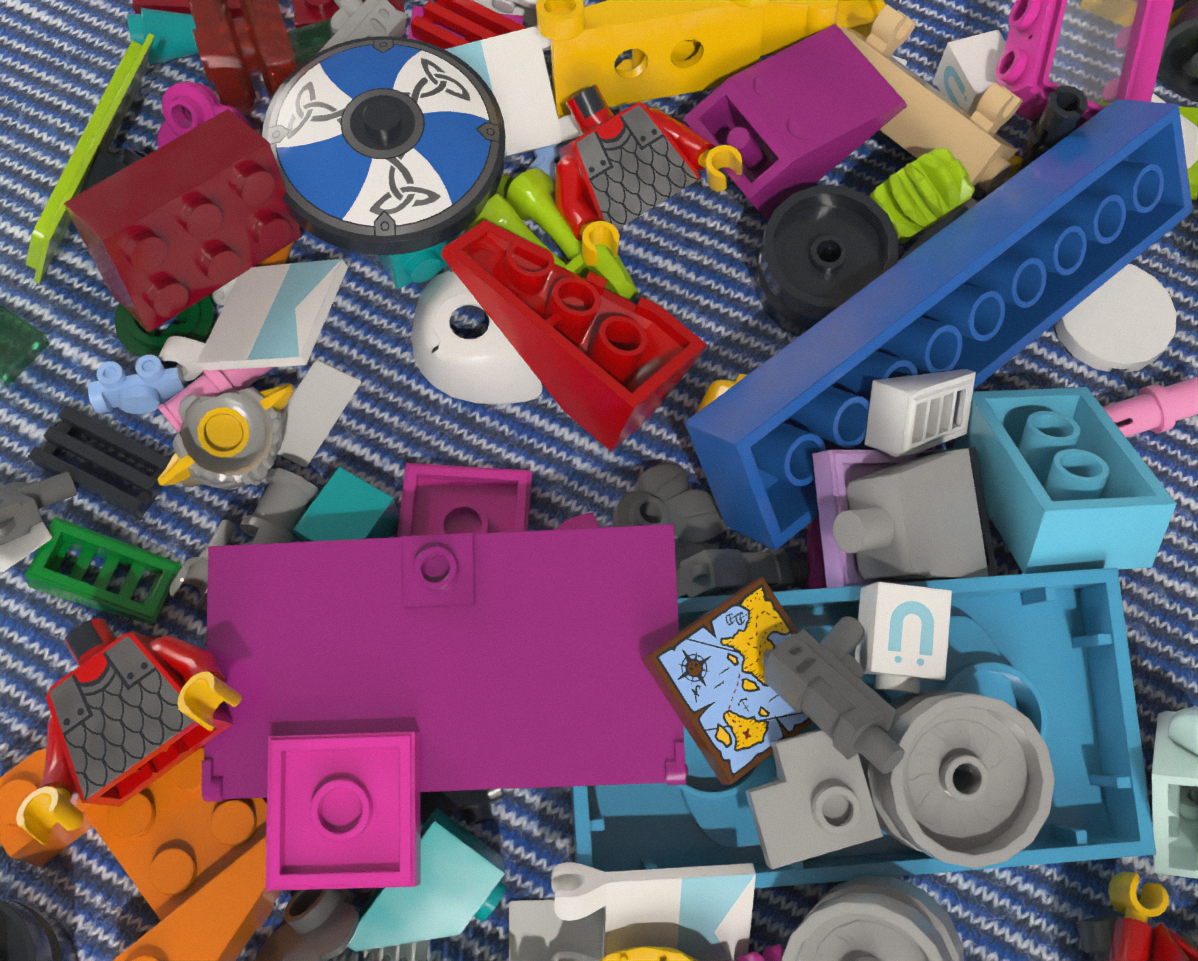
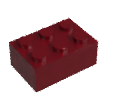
[64,109,302,333]

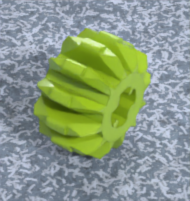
[869,148,975,243]

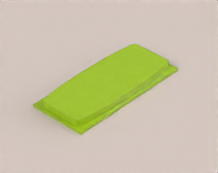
[26,33,155,284]

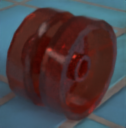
[188,0,297,114]

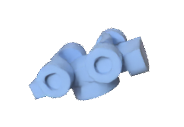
[88,355,187,414]

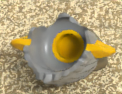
[158,383,294,490]

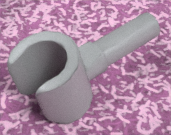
[169,520,236,609]

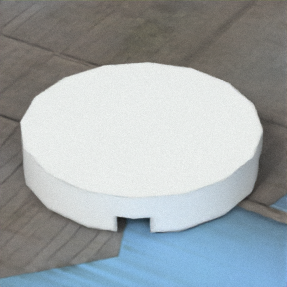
[1055,264,1177,372]

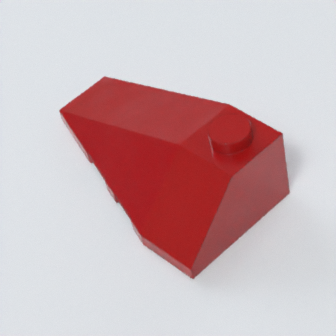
[441,220,707,452]

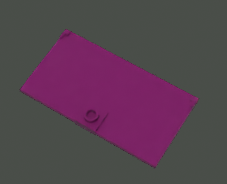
[202,524,688,802]

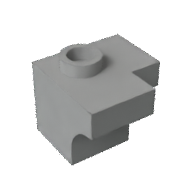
[745,729,883,869]

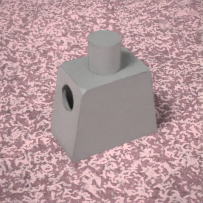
[833,448,989,582]

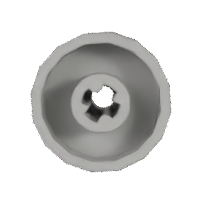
[858,689,1055,868]
[781,875,964,961]

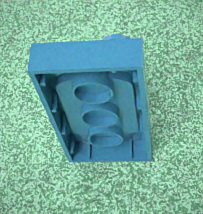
[570,567,1156,889]

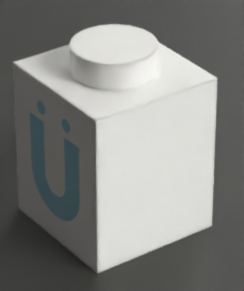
[934,30,1006,115]
[855,582,952,694]

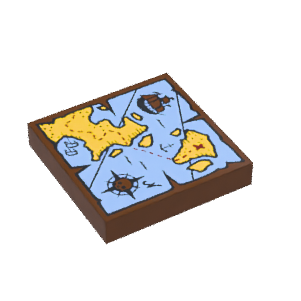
[641,577,813,785]

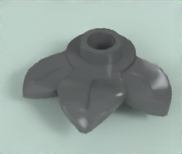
[613,464,728,570]
[253,888,359,961]

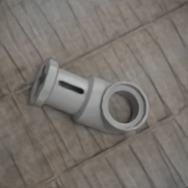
[240,468,321,544]

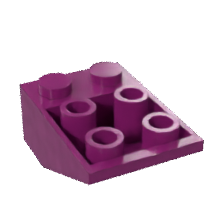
[683,24,907,222]

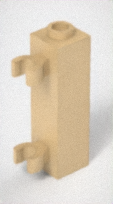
[840,4,1023,198]

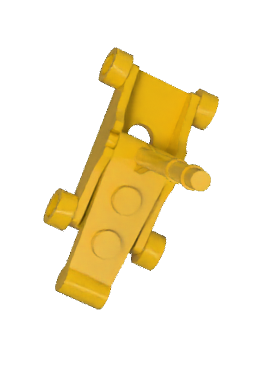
[536,0,839,118]

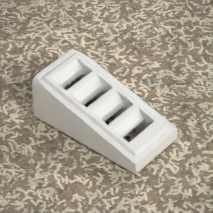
[865,369,976,457]

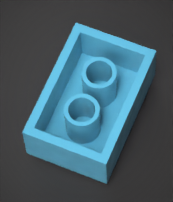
[953,387,1177,574]

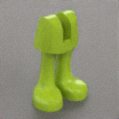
[466,168,638,301]

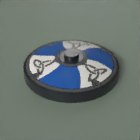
[262,36,506,255]

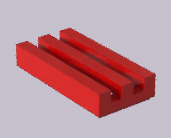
[411,0,527,49]

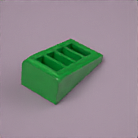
[25,517,182,626]

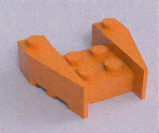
[0,745,282,961]

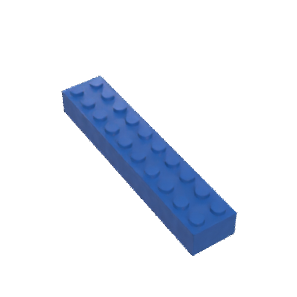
[684,99,1193,551]

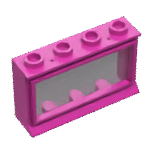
[995,0,1174,131]

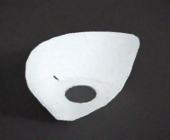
[411,271,542,404]

